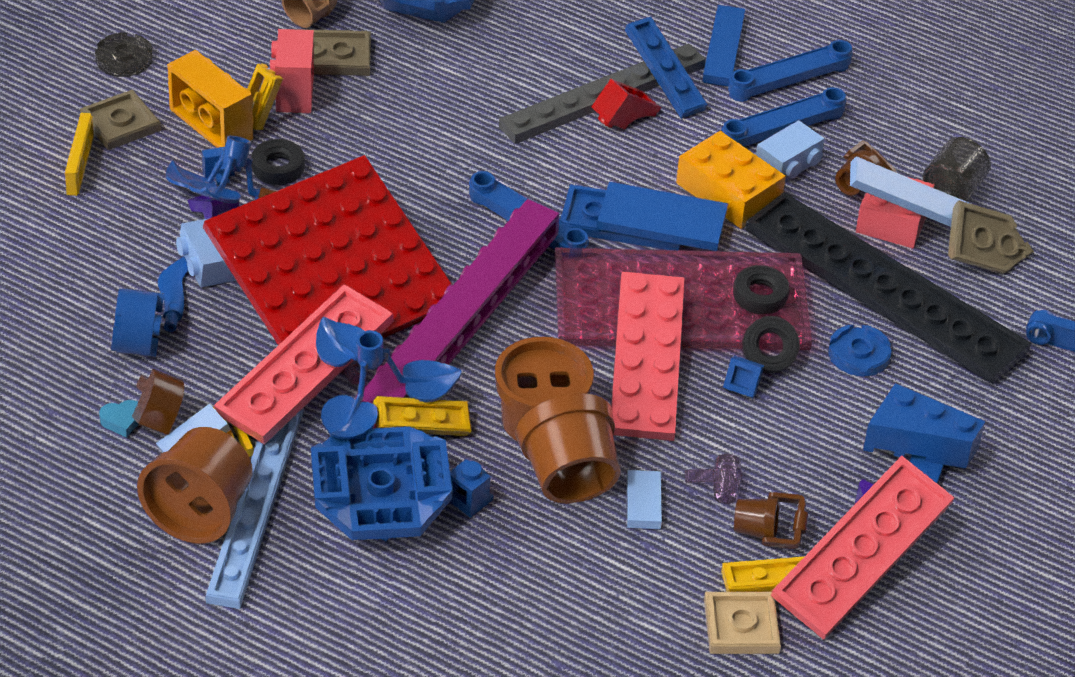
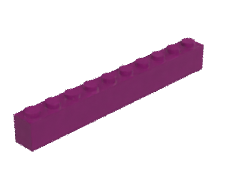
[355,199,559,404]

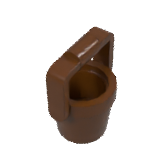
[835,140,896,196]
[734,492,808,549]

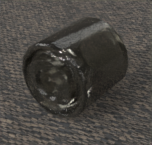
[922,137,991,202]

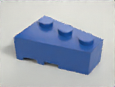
[863,383,985,468]

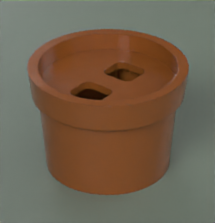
[495,337,594,442]
[515,393,621,504]
[137,427,253,544]

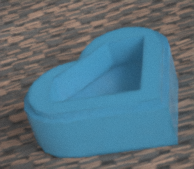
[99,400,138,438]

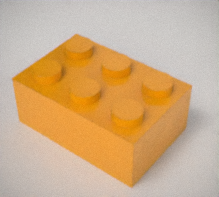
[167,50,254,148]
[676,131,786,229]

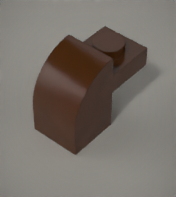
[132,369,184,435]

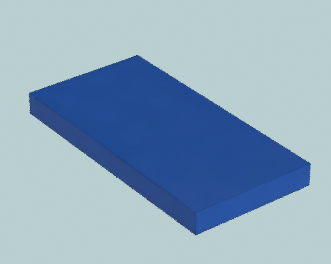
[597,182,728,251]
[561,184,680,252]

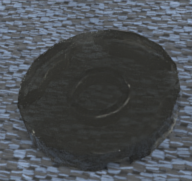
[95,32,153,77]

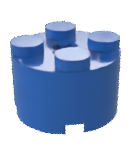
[111,288,164,357]

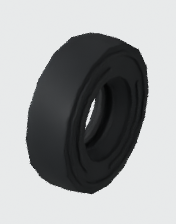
[251,139,305,185]
[733,265,790,314]
[742,316,800,373]

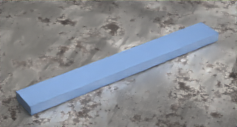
[206,408,304,609]

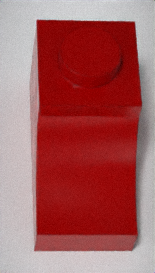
[591,79,661,129]

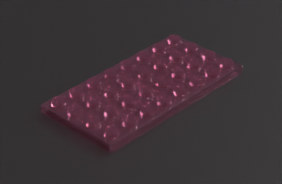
[555,248,812,351]

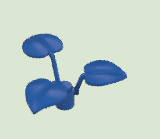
[166,135,260,203]
[316,317,462,439]

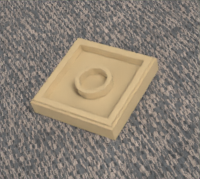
[704,592,781,654]

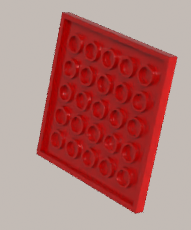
[203,155,451,345]

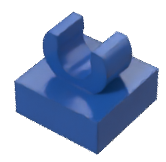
[202,146,235,185]
[723,355,764,398]

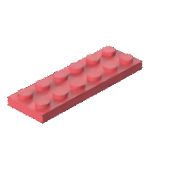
[611,272,684,441]
[214,285,394,445]
[771,456,955,640]

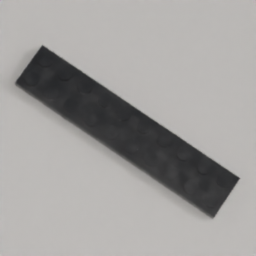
[745,192,1031,384]

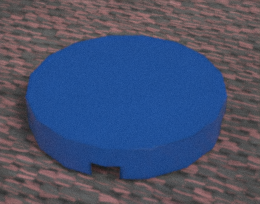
[828,324,892,377]

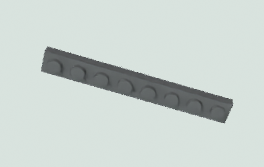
[499,43,706,144]

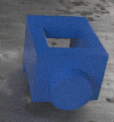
[450,459,494,518]

